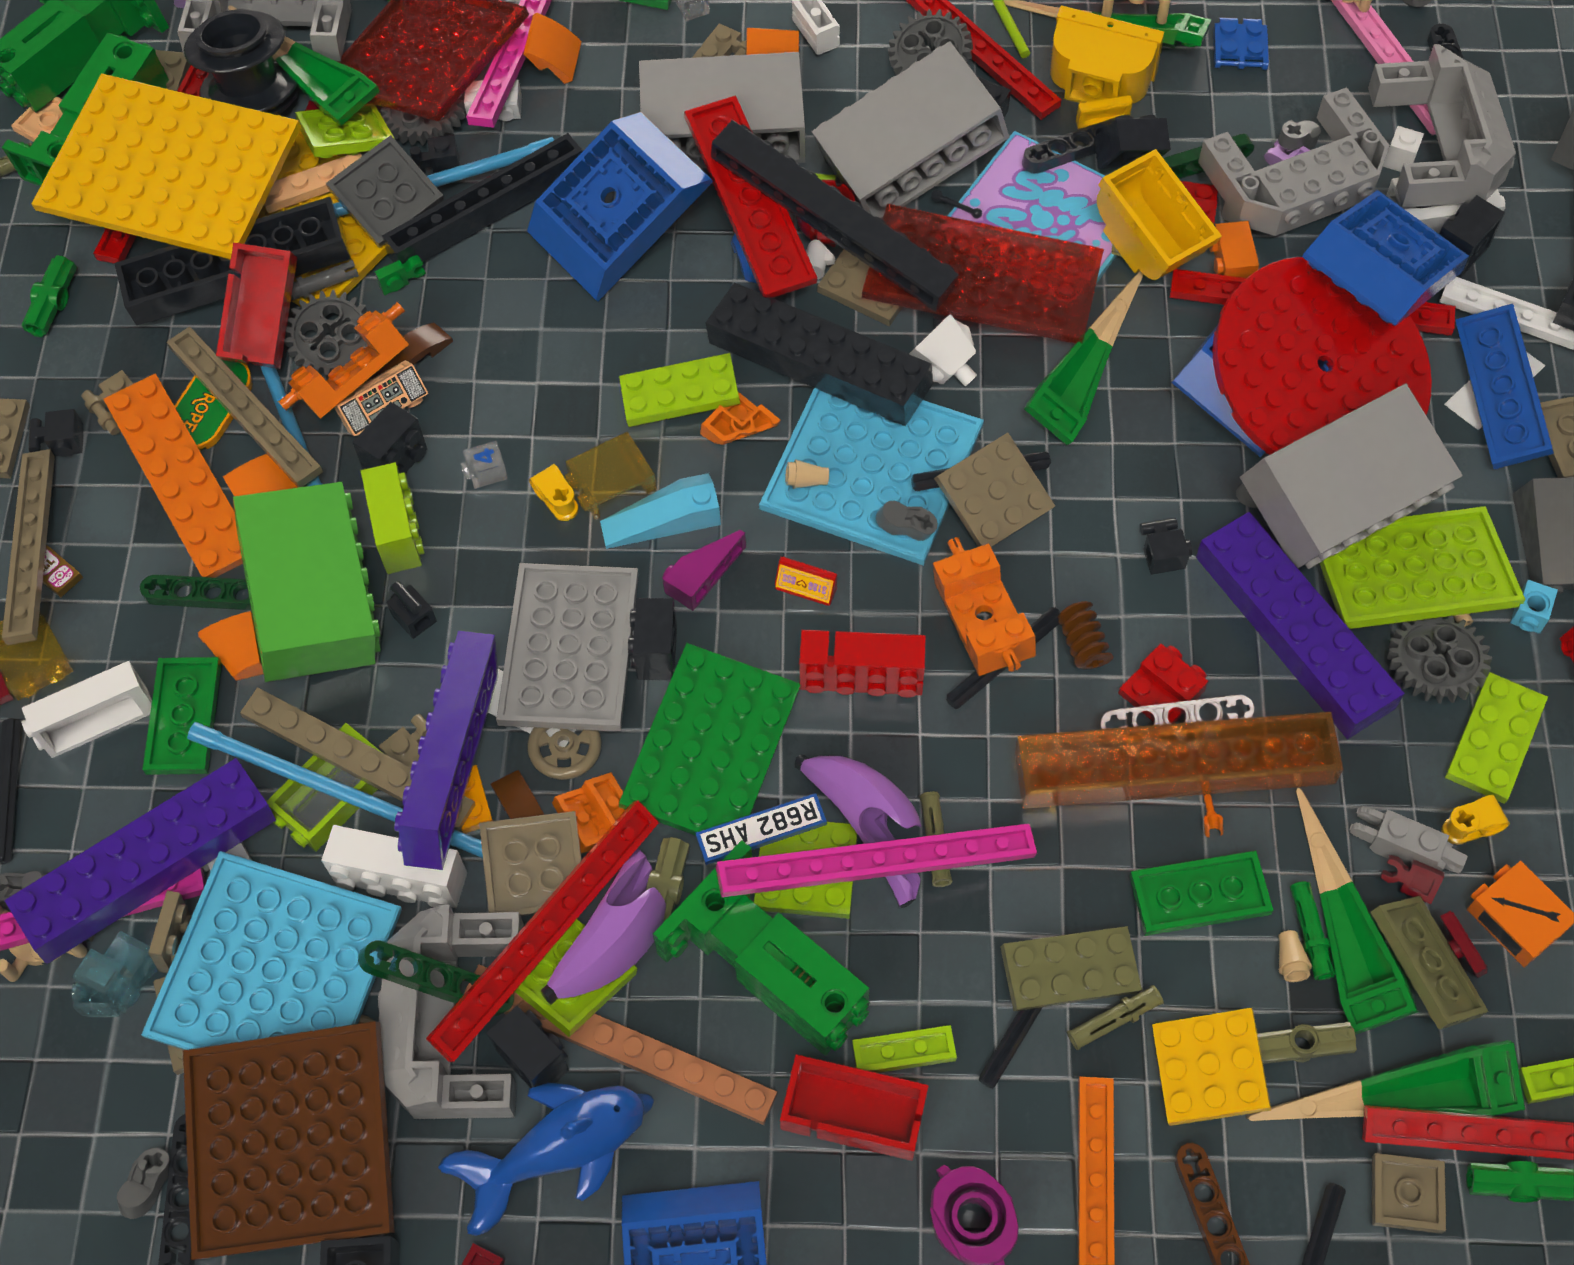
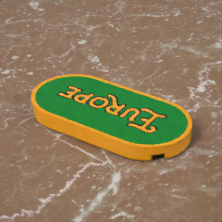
[175,358,253,450]

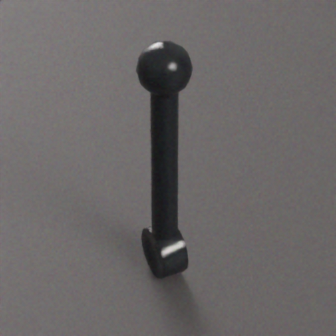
[931,190,982,219]

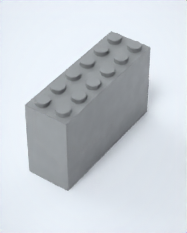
[812,41,1010,220]
[639,52,805,168]
[1240,383,1463,569]

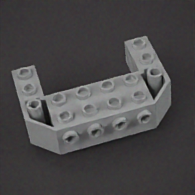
[177,0,352,61]
[1368,44,1516,207]
[1198,87,1390,236]
[378,904,524,1119]

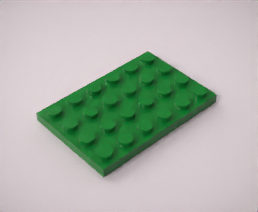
[619,643,801,836]

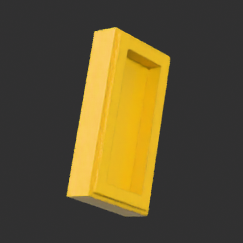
[1076,95,1133,129]

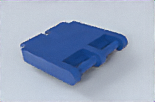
[1213,18,1269,70]

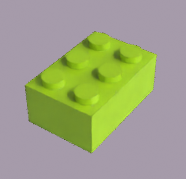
[360,462,425,574]

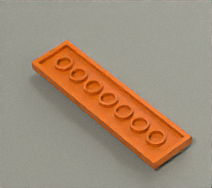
[103,373,243,578]

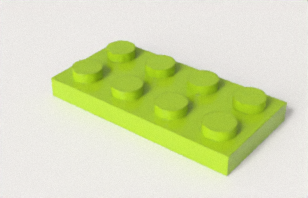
[619,353,740,427]
[1445,672,1548,804]

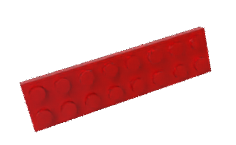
[684,95,817,298]

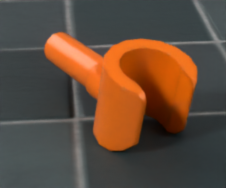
[1203,794,1224,837]

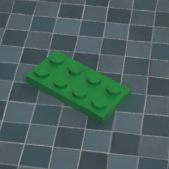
[142,657,222,775]
[1129,851,1274,936]

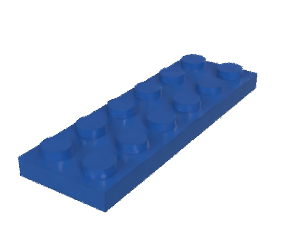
[1455,303,1554,469]

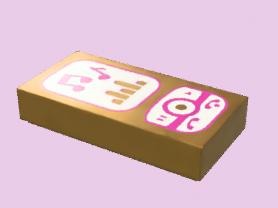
[43,544,83,598]

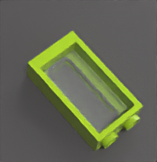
[266,723,381,852]

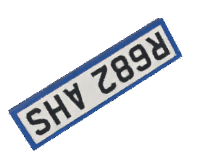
[695,793,827,865]

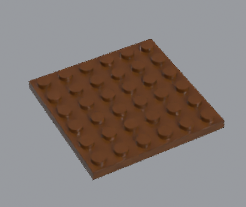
[183,1021,395,1260]

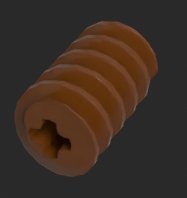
[1058,601,1114,669]

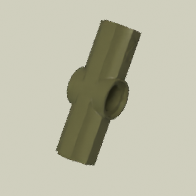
[646,837,690,921]
[1257,1022,1357,1064]

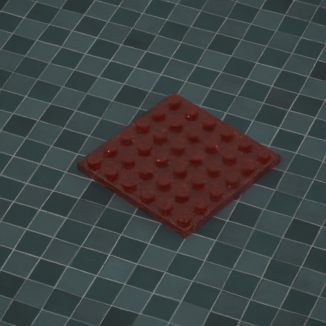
[337,0,529,121]

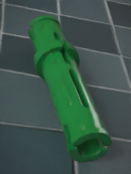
[1290,881,1335,980]

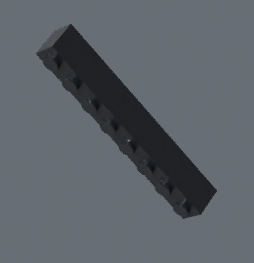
[382,133,583,264]

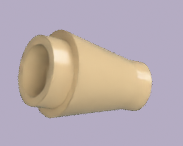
[785,459,829,489]
[1278,930,1312,982]

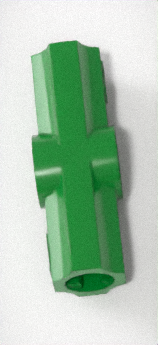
[21,255,77,337]
[1466,1161,1574,1203]

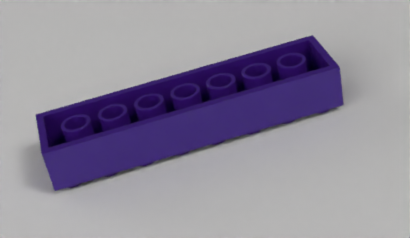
[1196,512,1405,740]
[394,631,498,870]
[4,758,276,964]

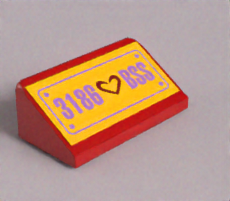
[775,557,837,606]

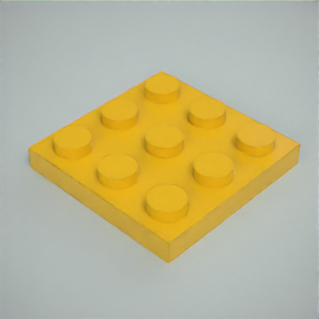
[1152,1008,1271,1126]

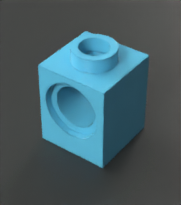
[1510,580,1558,634]

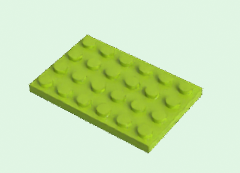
[1320,506,1525,629]

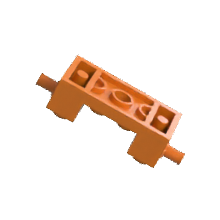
[278,302,409,419]
[933,537,1036,676]

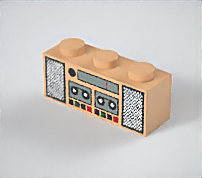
[334,360,429,436]

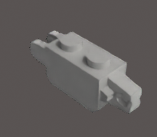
[1350,806,1468,874]

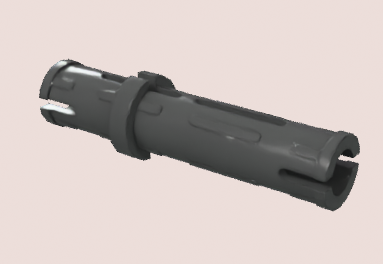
[291,260,359,301]

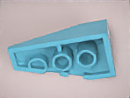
[600,473,721,549]

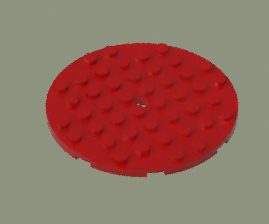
[1212,257,1432,455]

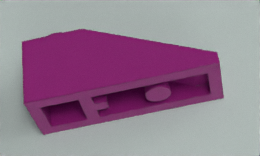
[662,530,746,611]

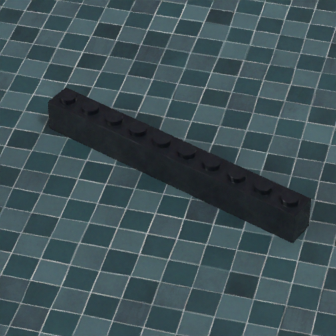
[711,120,959,312]

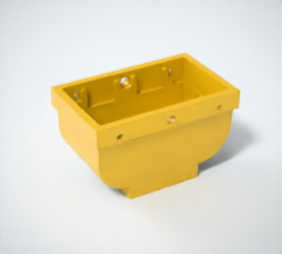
[1050,5,1164,104]
[1097,149,1222,280]

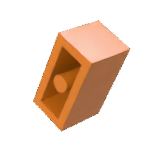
[1209,221,1259,278]

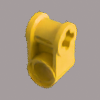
[529,464,578,521]
[1442,795,1510,845]

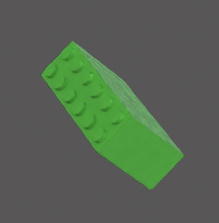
[233,482,380,682]

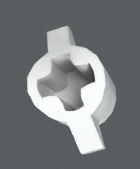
[806,239,835,279]

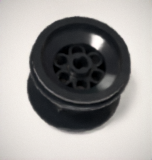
[184,9,299,115]

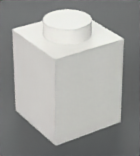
[1383,126,1424,172]

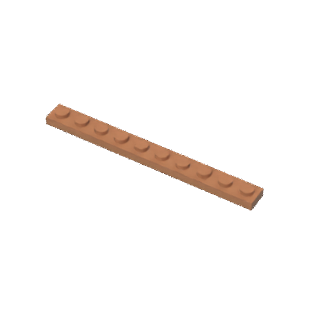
[464,964,778,1125]

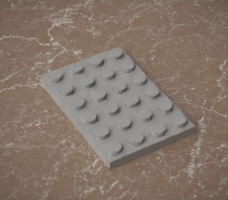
[496,563,639,731]

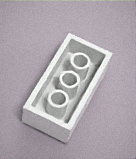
[321,825,467,908]

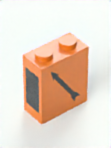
[1467,860,1574,968]

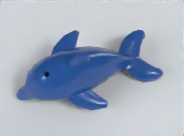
[438,1083,654,1236]

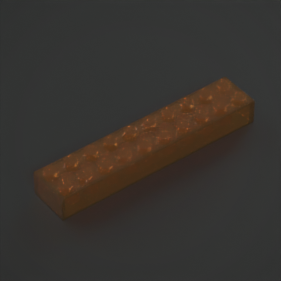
[1015,712,1343,809]

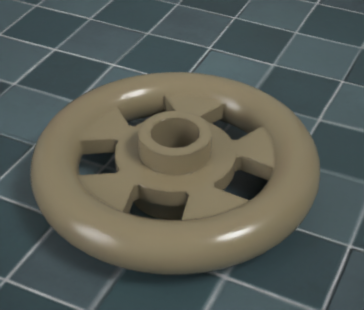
[527,727,601,780]

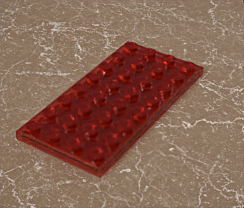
[862,204,1104,344]

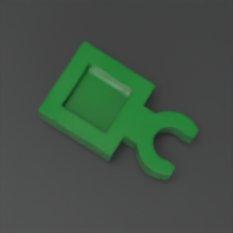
[374,255,426,296]

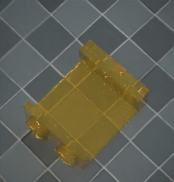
[564,431,657,520]
[0,611,74,701]

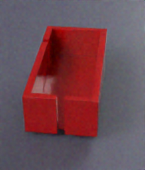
[216,242,297,369]
[799,630,926,698]
[780,1054,929,1161]

